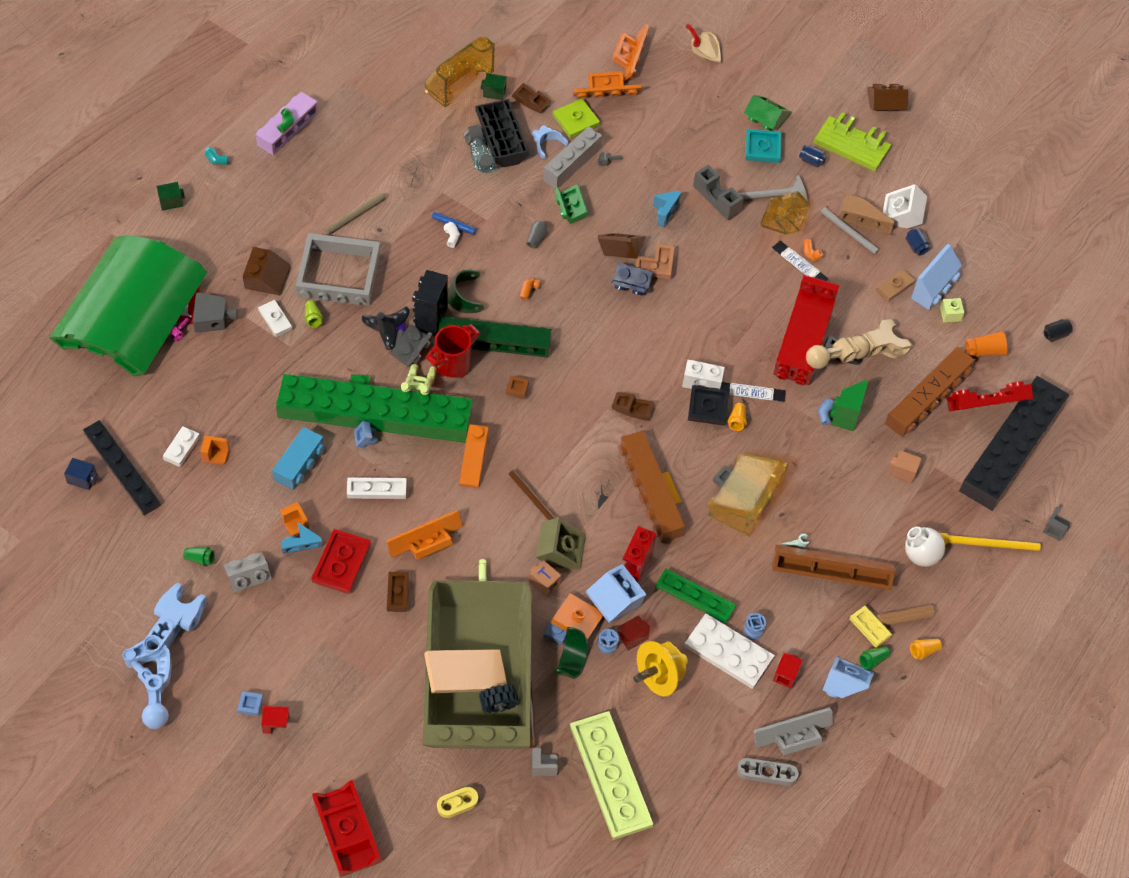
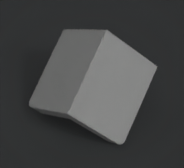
[532,748,558,776]

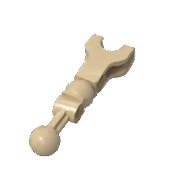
[806,319,913,369]

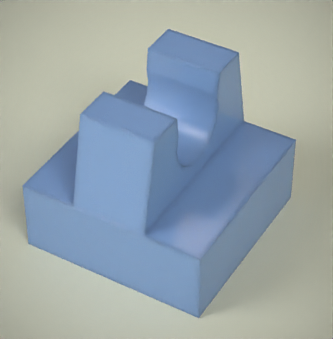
[354,421,377,448]

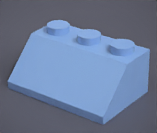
[911,244,962,310]

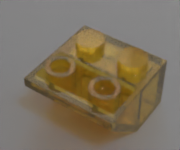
[760,191,810,235]

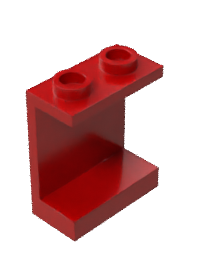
[622,526,657,584]

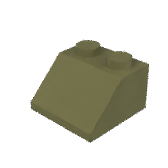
[536,517,585,570]

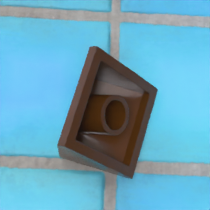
[598,233,645,259]

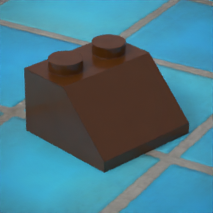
[243,247,290,296]

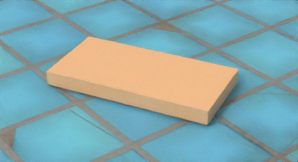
[424,650,507,693]

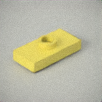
[849,606,892,648]

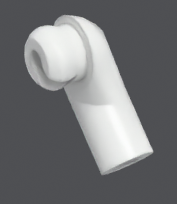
[444,222,460,248]

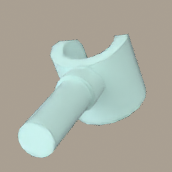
[780,534,809,549]

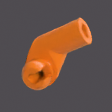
[803,239,823,262]

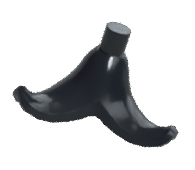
[361,306,410,350]

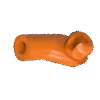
[519,278,541,300]

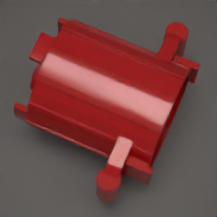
[426,324,480,378]

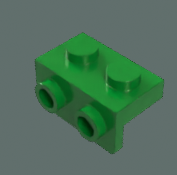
[555,184,589,224]

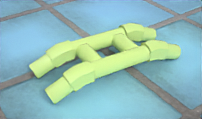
[401,364,437,395]

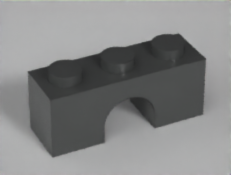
[693,165,743,220]

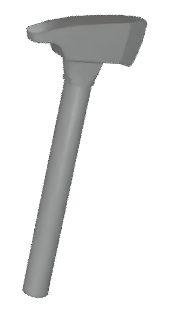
[738,175,808,205]

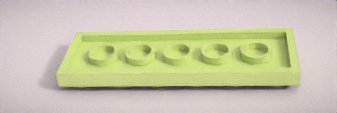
[570,711,653,840]

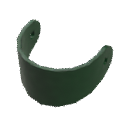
[448,269,484,313]
[553,627,588,679]

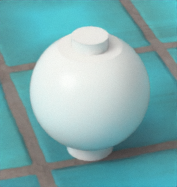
[905,527,945,567]

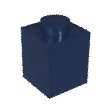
[64,458,98,490]

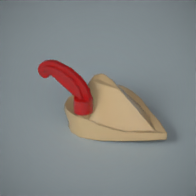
[686,24,721,63]

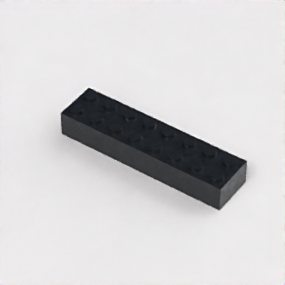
[959,376,1070,511]

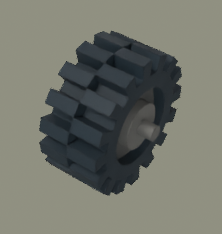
[479,684,519,713]

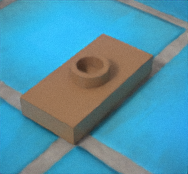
[876,269,915,302]

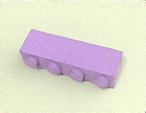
[256,92,318,155]

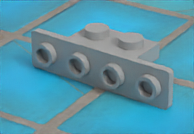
[754,707,833,755]

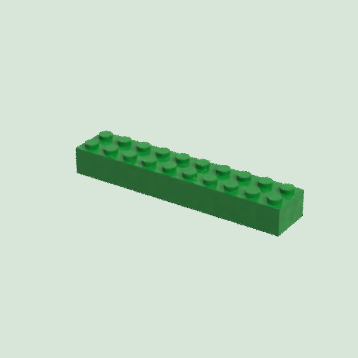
[276,374,472,443]

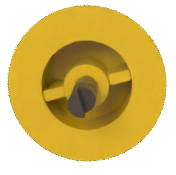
[633,641,688,696]

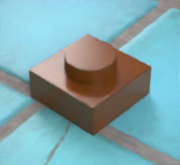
[506,376,529,399]

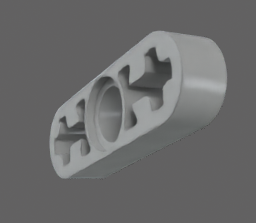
[737,758,798,786]

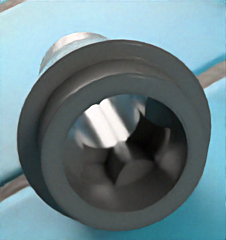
[526,220,548,248]

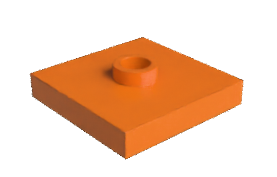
[551,593,603,640]

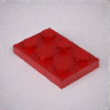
[311,529,371,594]

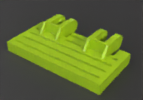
[813,112,891,172]

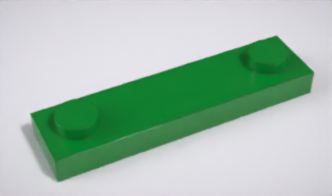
[656,568,736,624]

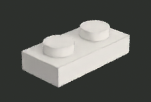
[163,426,200,467]

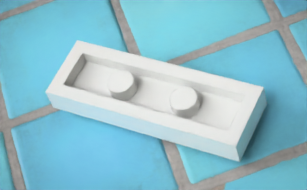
[347,477,406,499]

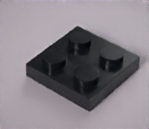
[687,385,729,426]

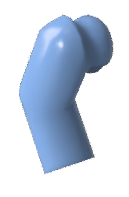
[818,398,834,425]

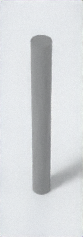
[820,207,879,255]

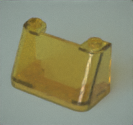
[425,37,495,107]
[708,452,789,537]

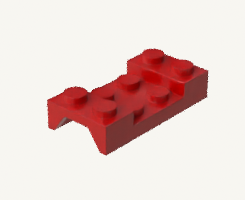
[946,381,1033,412]
[312,780,381,877]

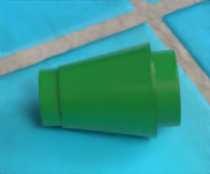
[183,547,215,567]
[859,646,890,670]

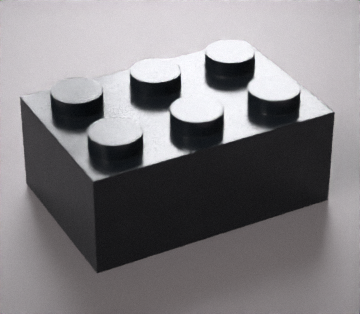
[412,270,448,336]

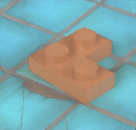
[635,244,674,279]

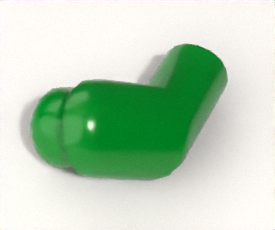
[277,108,294,133]

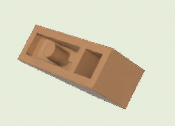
[840,194,894,234]

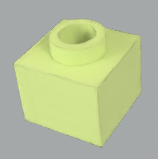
[940,298,964,322]

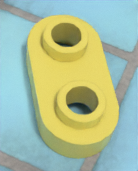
[437,787,478,818]

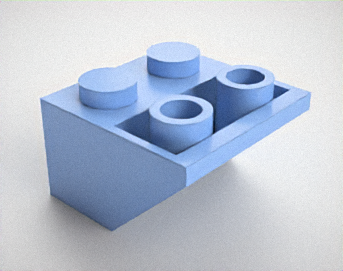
[586,564,646,623]

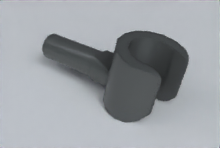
[598,152,622,166]

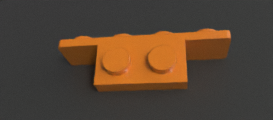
[612,24,649,82]
[573,71,642,98]
[386,510,463,560]

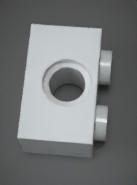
[682,360,725,389]

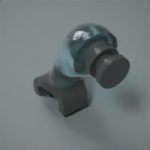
[463,124,495,173]

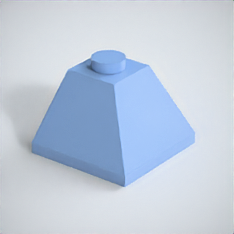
[823,657,874,698]

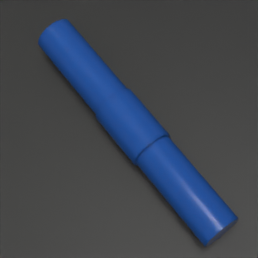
[432,212,477,235]

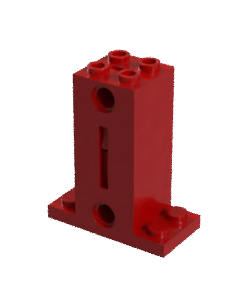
[773,274,840,386]

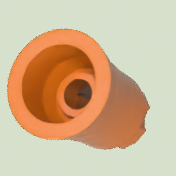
[965,331,1007,357]

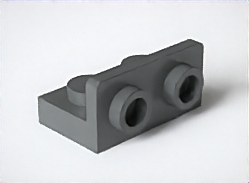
[390,324,432,367]

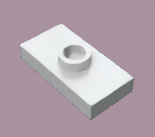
[258,300,292,337]

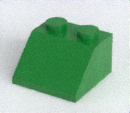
[744,95,792,131]
[830,380,868,431]

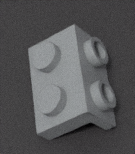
[223,552,272,593]

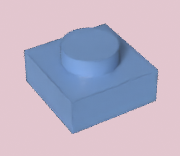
[544,617,566,645]
[237,691,263,717]

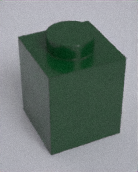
[480,73,507,100]
[156,182,185,211]

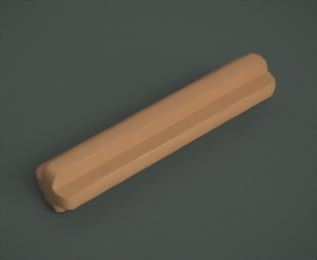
[877,605,935,625]

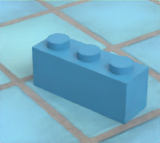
[272,427,325,490]

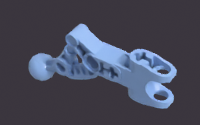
[123,582,207,730]

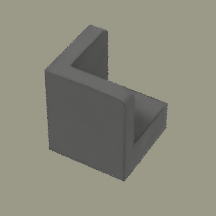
[1043,506,1070,541]

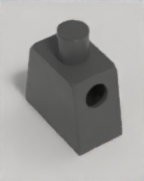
[193,293,238,333]

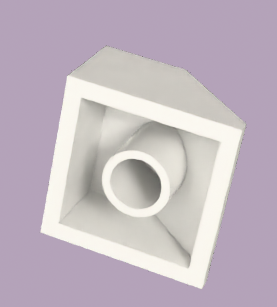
[883,184,927,229]

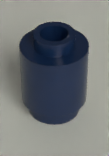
[799,145,827,168]
[905,228,930,256]

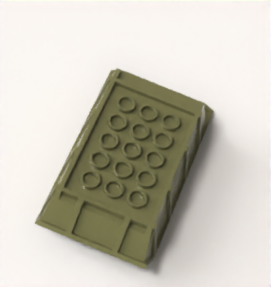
[423,580,531,749]

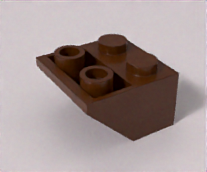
[867,84,908,110]

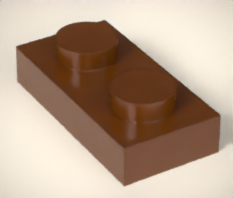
[387,572,409,612]

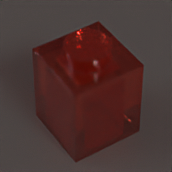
[617,615,650,651]

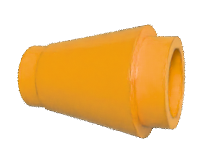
[728,403,747,431]
[910,639,942,660]

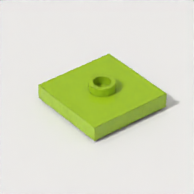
[552,99,600,139]

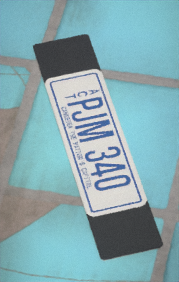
[772,241,829,281]
[720,382,786,402]

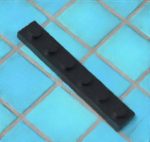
[83,420,161,516]

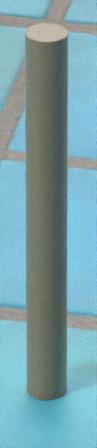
[325,193,386,235]

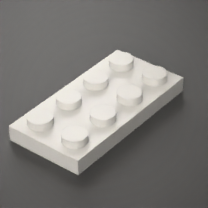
[684,614,775,689]

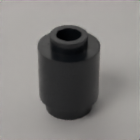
[1043,319,1073,342]

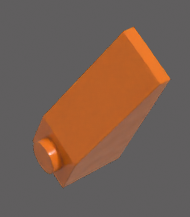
[459,424,489,488]

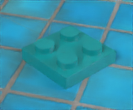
[745,129,781,163]

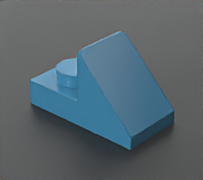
[653,191,681,227]
[281,523,322,554]

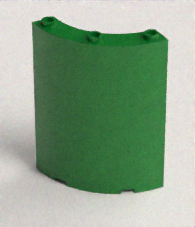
[49,235,207,377]

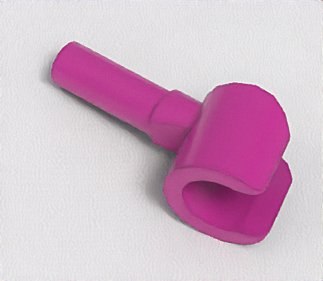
[171,318,189,341]

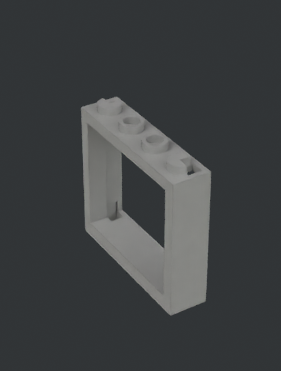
[295,233,381,306]

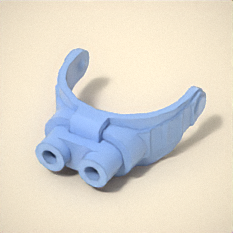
[532,125,569,159]

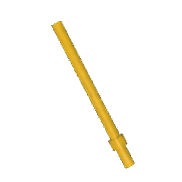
[939,532,1041,551]

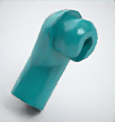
[204,147,228,165]

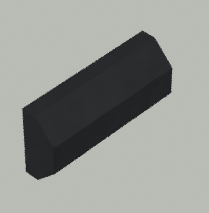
[475,99,529,167]

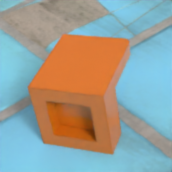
[200,435,230,465]
[280,502,309,536]

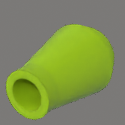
[305,300,323,328]

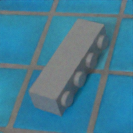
[543,126,602,189]

